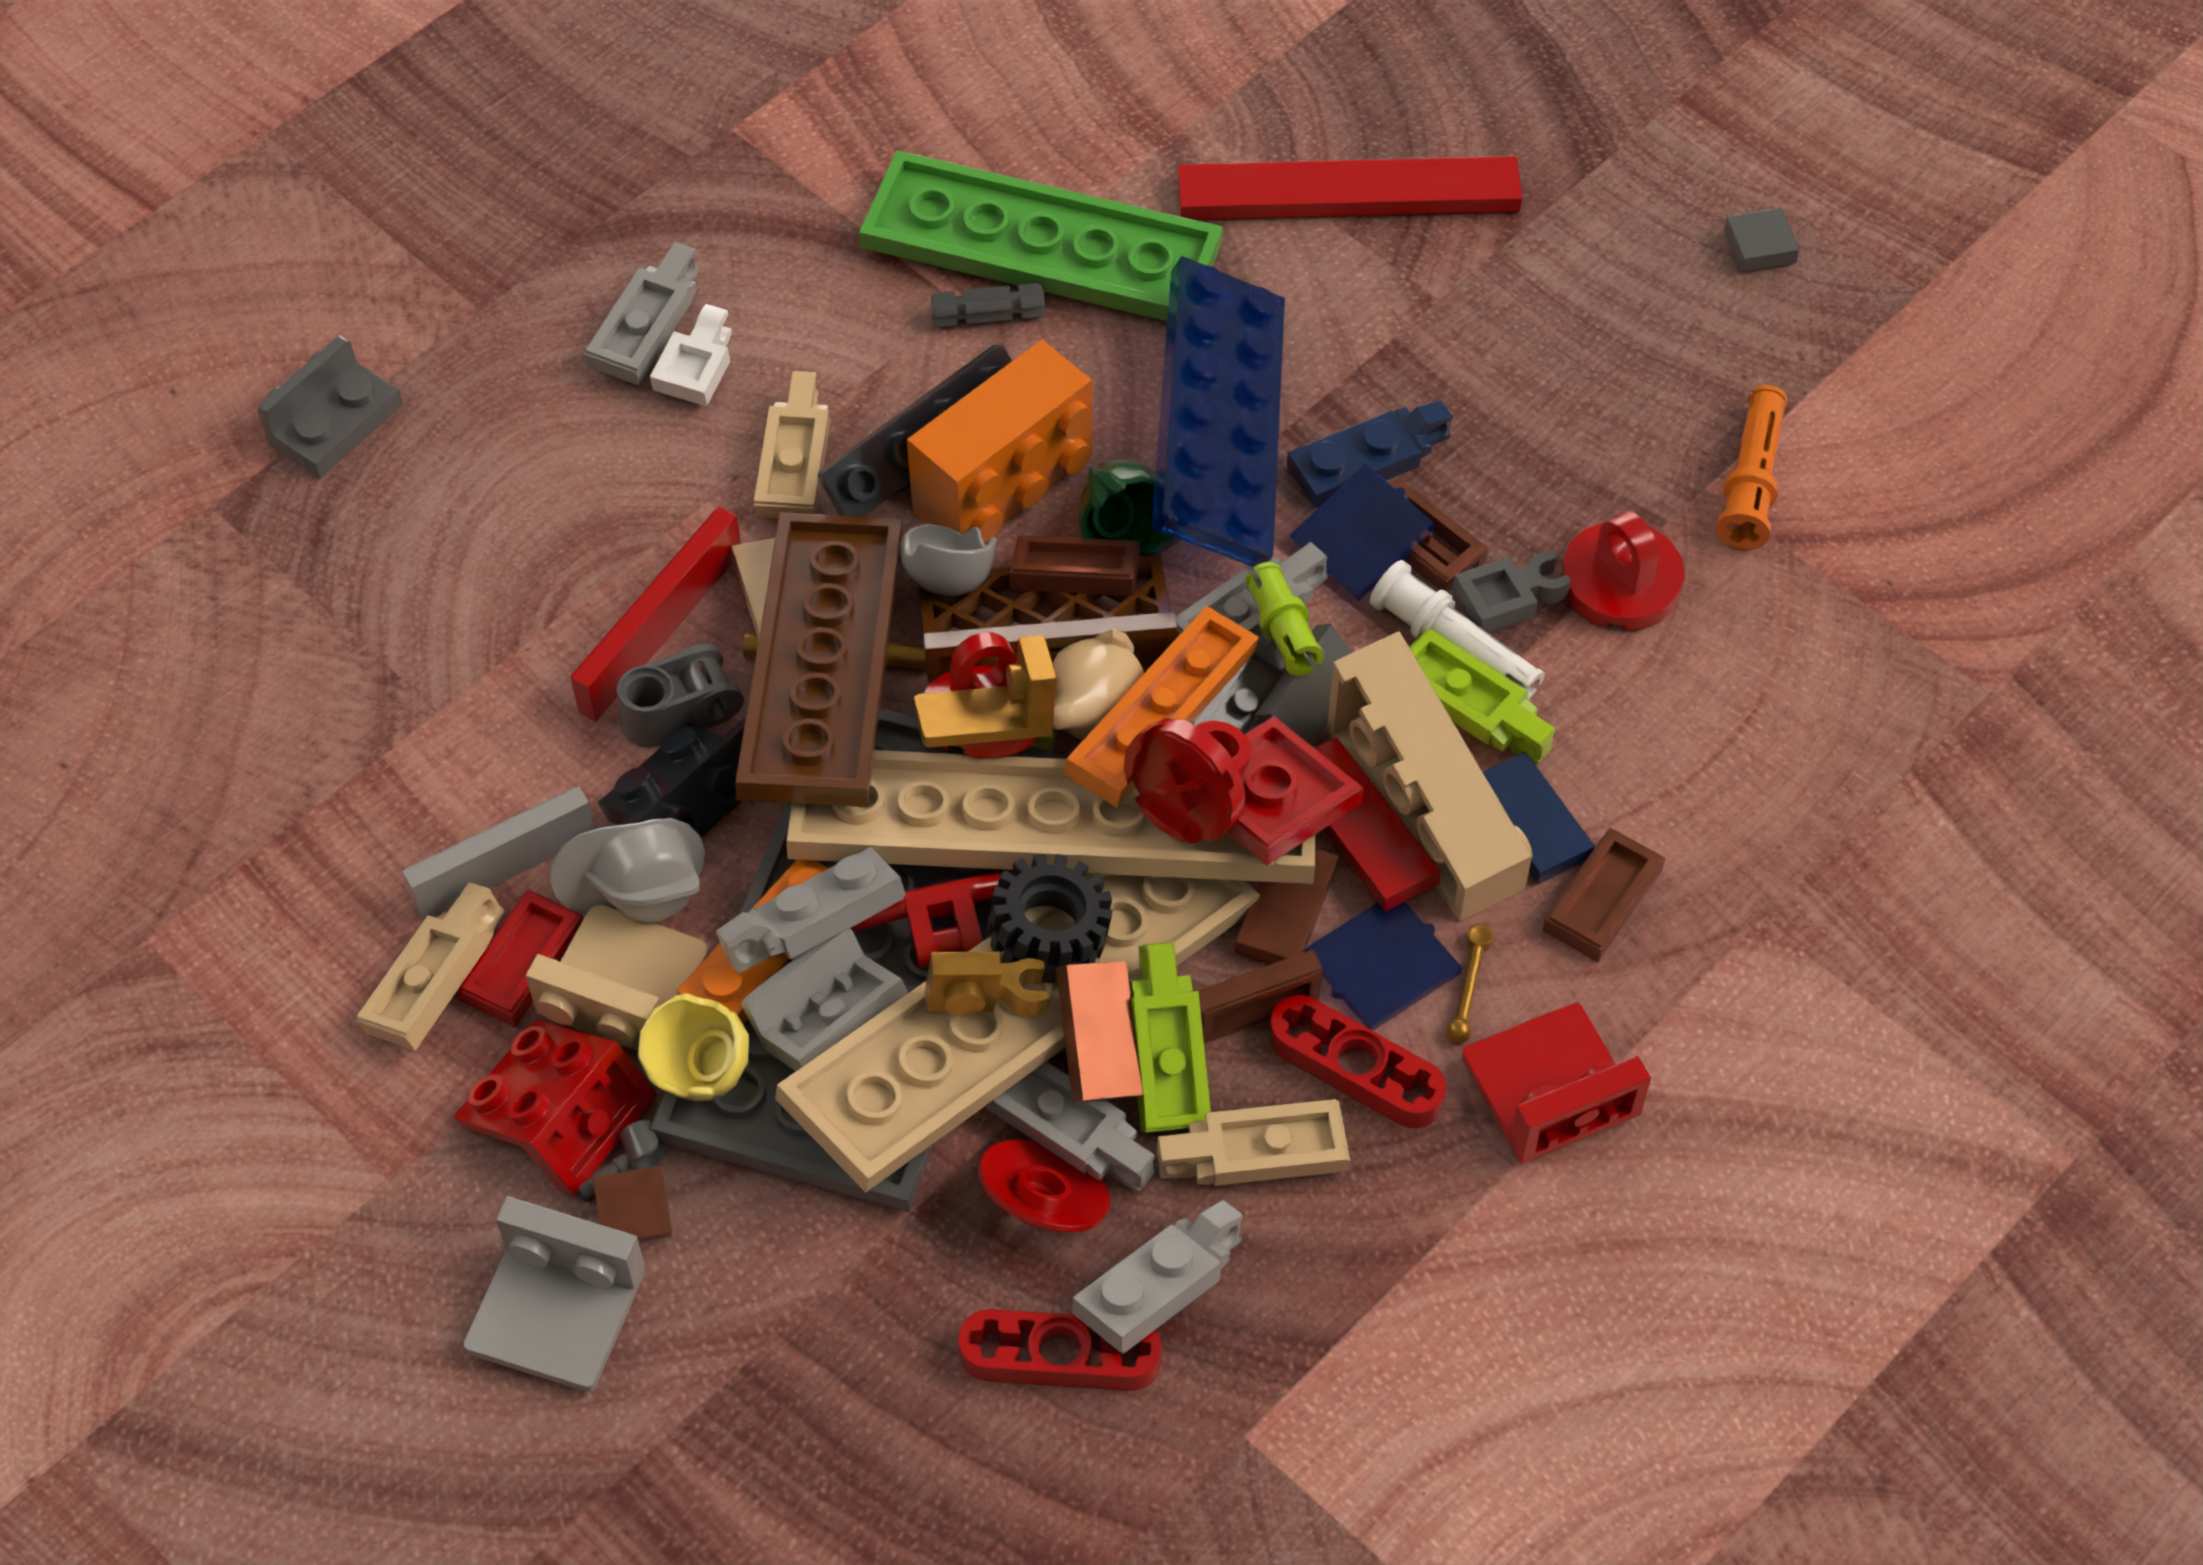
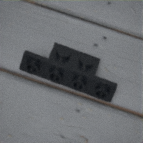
[817,345,1012,517]
[597,717,746,837]

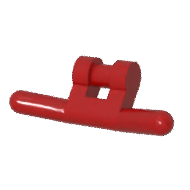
[850,871,1012,968]

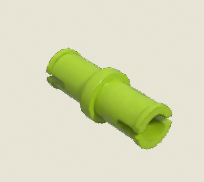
[1244,562,1325,676]

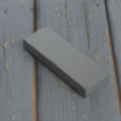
[402,786,595,921]

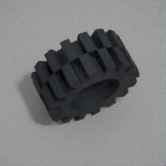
[987,854,1113,983]

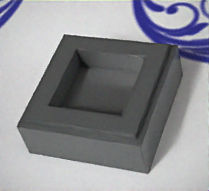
[1724,207,1800,273]

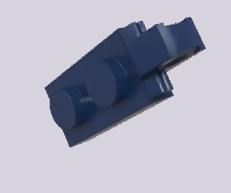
[1287,400,1453,508]

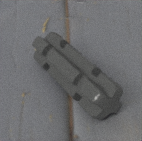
[930,283,1045,327]

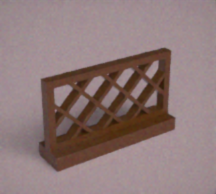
[918,554,1177,684]

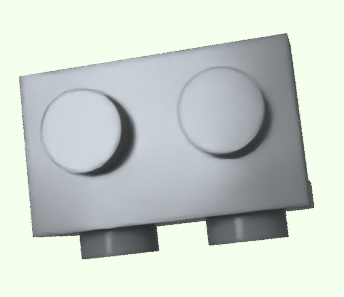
[742,928,908,1071]

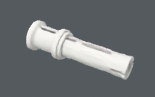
[1370,560,1545,700]

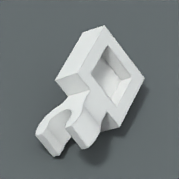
[650,304,732,406]

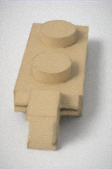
[754,371,830,519]
[356,882,504,1051]
[1156,1099,1350,1186]

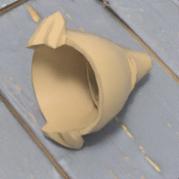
[1052,629,1144,740]

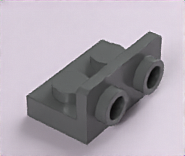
[258,335,403,479]

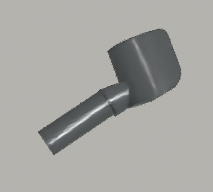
[578,1120,665,1201]

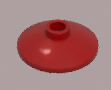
[978,1140,1110,1233]

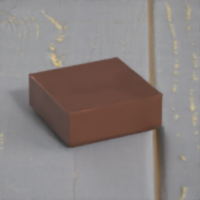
[592,1165,673,1242]

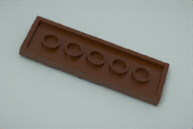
[735,512,902,807]

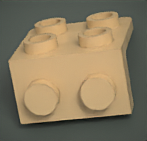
[526,905,708,1051]

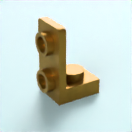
[914,635,1057,747]

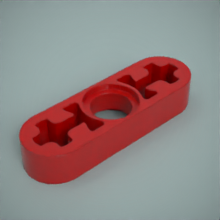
[1269,995,1446,1128]
[958,1309,1162,1391]

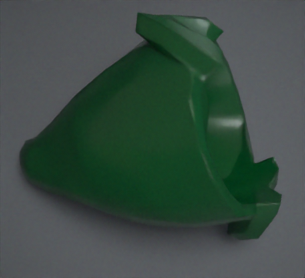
[1078,458,1180,556]

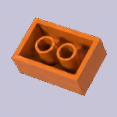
[907,339,1093,542]

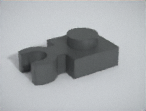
[1453,552,1571,633]

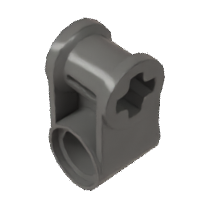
[617,643,744,747]

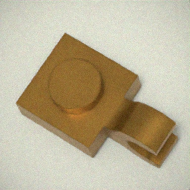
[925,952,1048,1017]

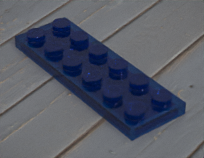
[1152,256,1285,567]

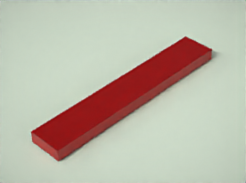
[1178,156,1522,220]

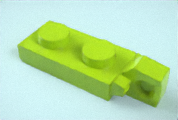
[1409,629,1555,765]
[1129,942,1211,1133]

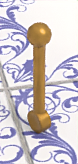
[1446,923,1494,1044]

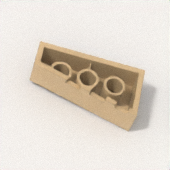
[1326,631,1533,922]

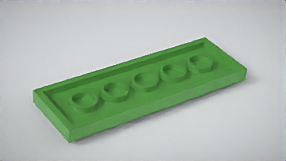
[859,150,1223,327]

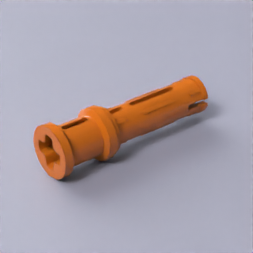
[1715,385,1788,550]

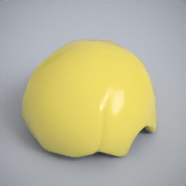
[638,994,749,1101]

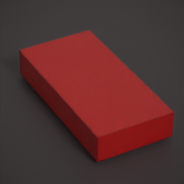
[457,889,584,1027]

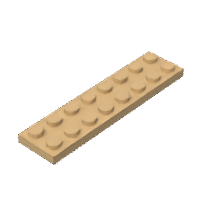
[787,750,1315,884]
[775,873,1260,1193]

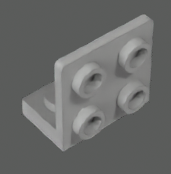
[464,1196,646,1392]

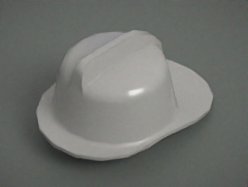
[549,818,705,923]

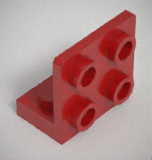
[1462,1002,1651,1164]
[454,1020,658,1196]

